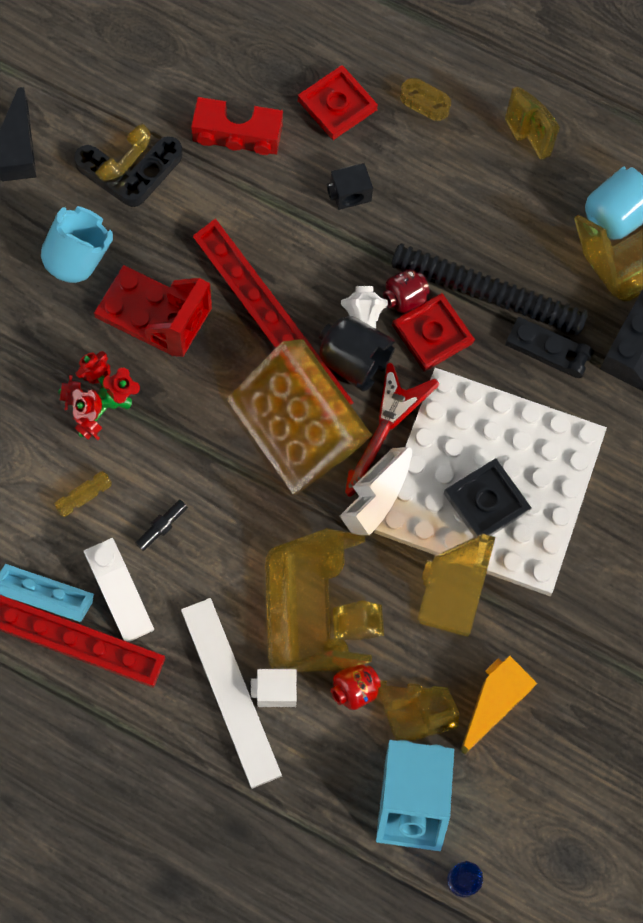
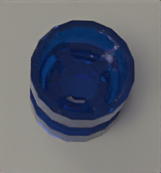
[447,861,483,898]

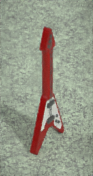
[345,363,439,497]

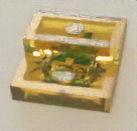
[505,86,560,160]

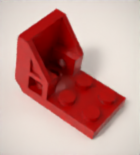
[94,265,212,357]

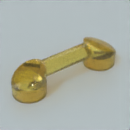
[95,123,150,181]

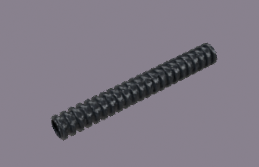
[391,243,588,336]

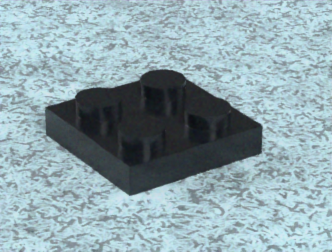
[444,458,532,544]

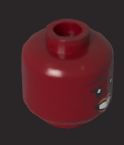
[383,269,429,313]

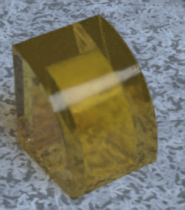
[333,600,384,640]

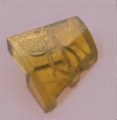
[378,680,460,741]

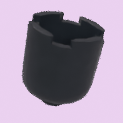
[319,316,395,392]

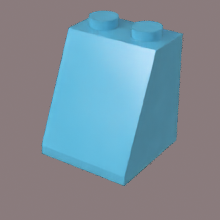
[376,740,454,851]

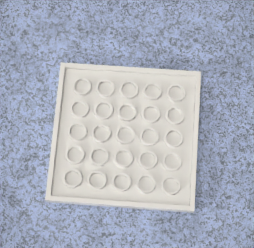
[374,368,607,596]

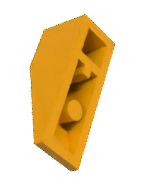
[461,656,537,754]

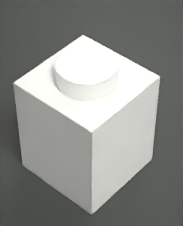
[251,669,297,707]

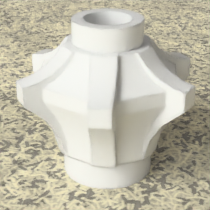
[341,286,388,329]

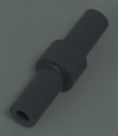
[135,499,188,551]

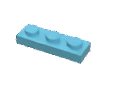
[0,564,94,622]

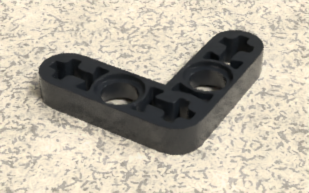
[74,136,183,207]

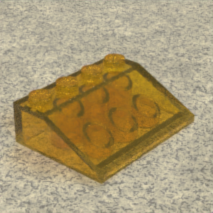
[227,339,372,495]

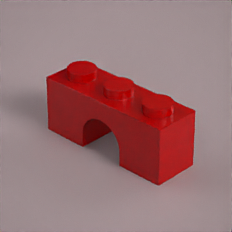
[191,97,283,155]

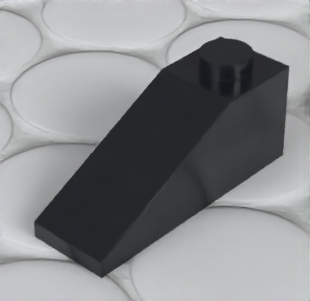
[0,87,37,182]

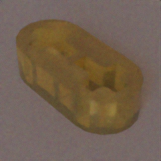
[400,78,451,121]

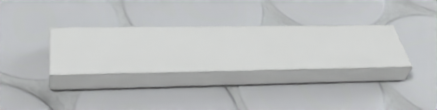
[181,598,282,789]

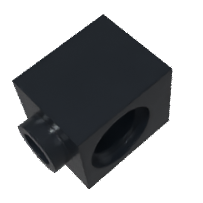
[327,163,373,210]

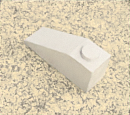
[84,538,154,642]

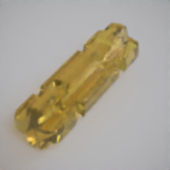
[54,471,112,517]

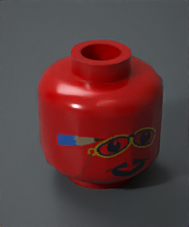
[331,662,381,710]

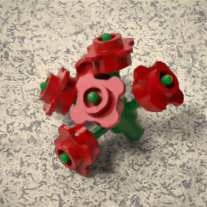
[58,351,140,440]

